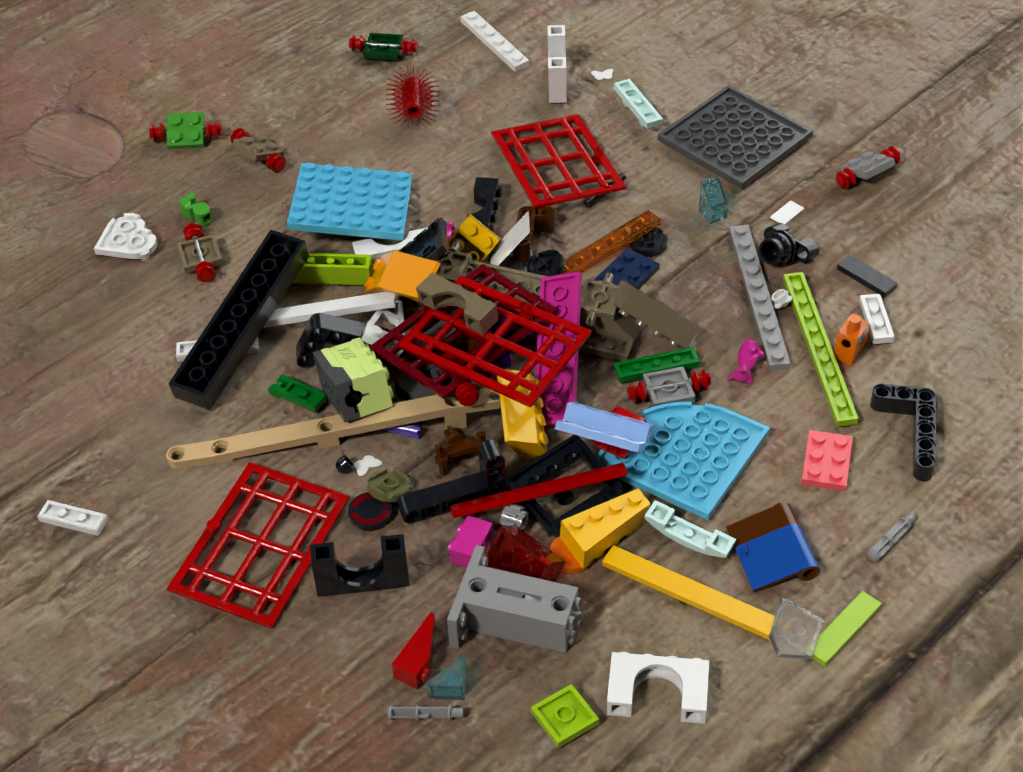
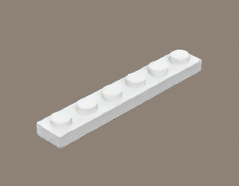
[460,11,530,72]

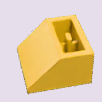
[447,214,501,262]

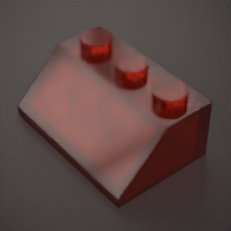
[486,525,566,582]

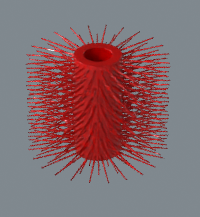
[385,65,440,129]

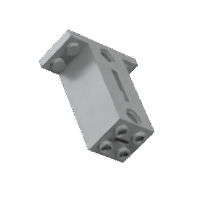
[447,545,581,653]

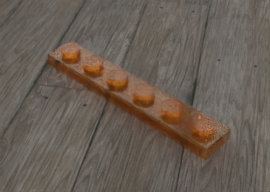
[561,209,661,274]

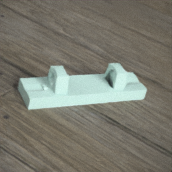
[613,79,663,129]

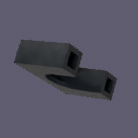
[310,534,410,597]

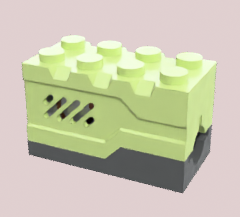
[312,337,394,423]

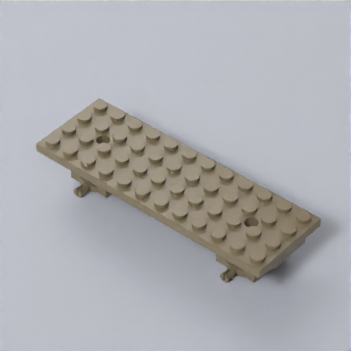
[399,240,642,361]

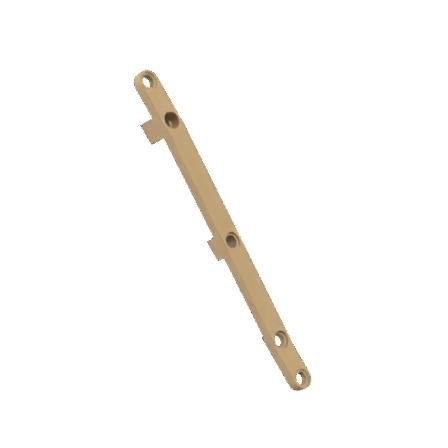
[166,387,501,469]

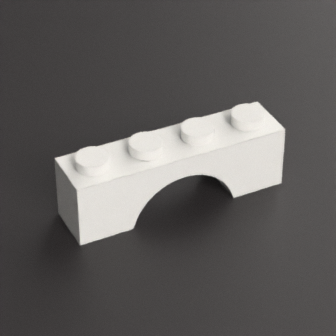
[352,228,427,266]

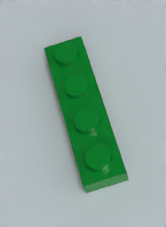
[614,347,700,383]

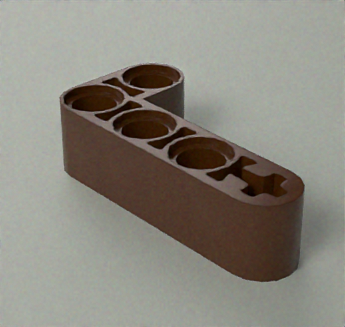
[513,206,555,262]

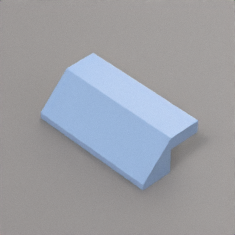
[555,402,655,453]

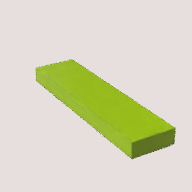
[806,591,882,667]

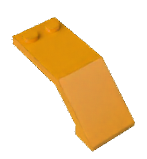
[364,250,440,303]

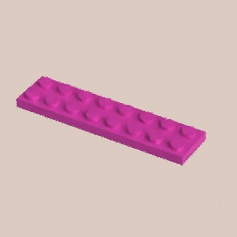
[535,272,582,429]

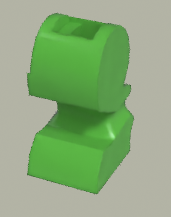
[178,192,212,226]

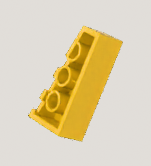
[560,488,650,569]

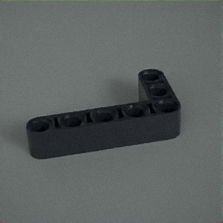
[296,313,407,368]
[870,384,936,482]
[397,440,506,524]

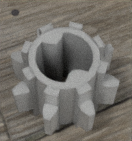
[500,504,528,533]

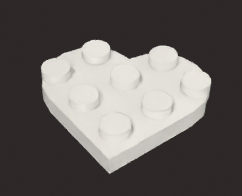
[94,213,158,261]

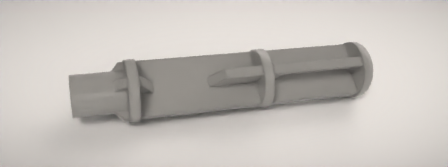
[867,513,916,562]
[387,705,463,720]

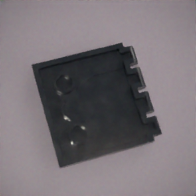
[382,217,448,292]

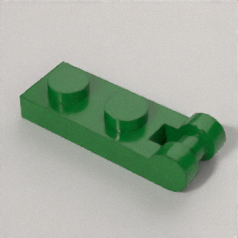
[268,374,328,413]

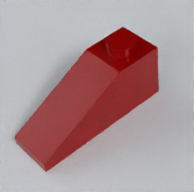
[392,612,436,690]

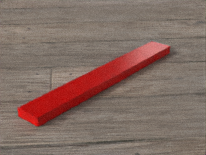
[450,462,628,519]

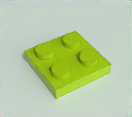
[531,684,599,748]

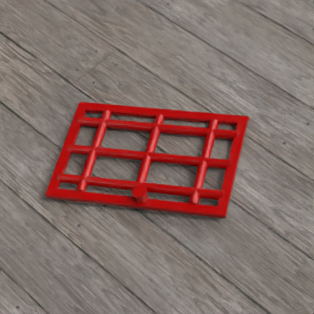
[491,114,626,209]
[398,275,592,408]
[167,462,350,629]

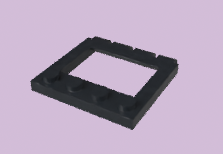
[506,435,623,538]

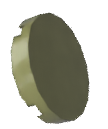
[367,470,412,502]

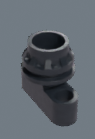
[759,223,819,265]

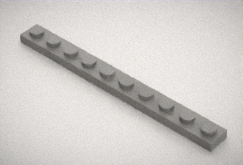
[729,225,790,371]

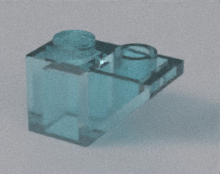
[699,176,728,224]

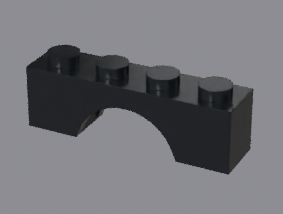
[467,177,502,233]

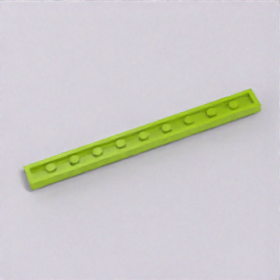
[783,272,859,427]

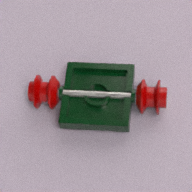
[349,33,418,61]

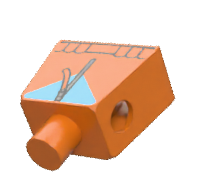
[834,314,869,366]

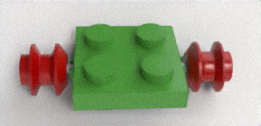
[149,112,223,149]

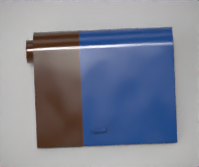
[726,502,820,593]

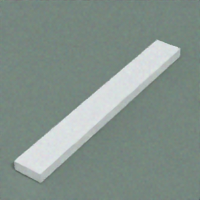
[263,291,399,328]

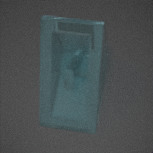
[426,655,468,700]

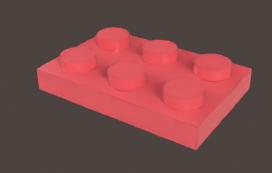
[801,430,853,491]

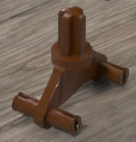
[435,426,486,475]

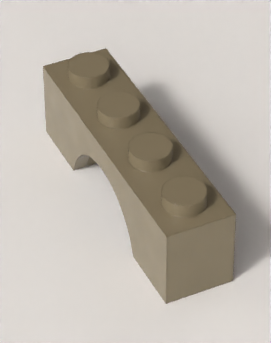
[416,272,499,335]

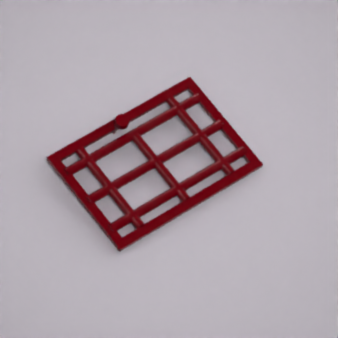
[370,264,558,399]

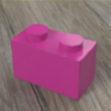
[448,515,494,568]

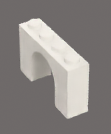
[548,25,567,103]
[607,652,709,724]

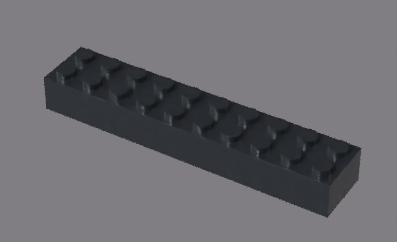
[168,230,309,410]

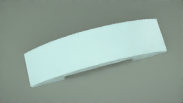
[644,500,736,558]

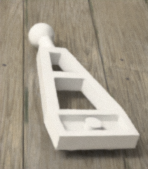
[361,295,405,357]

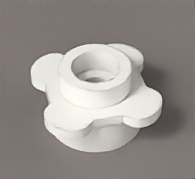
[771,289,792,309]

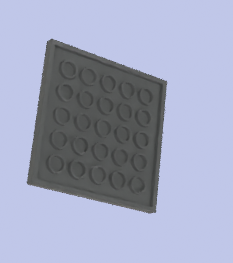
[657,85,813,189]

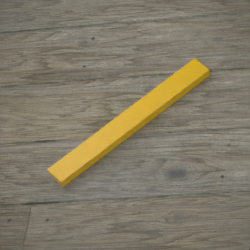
[602,545,780,640]

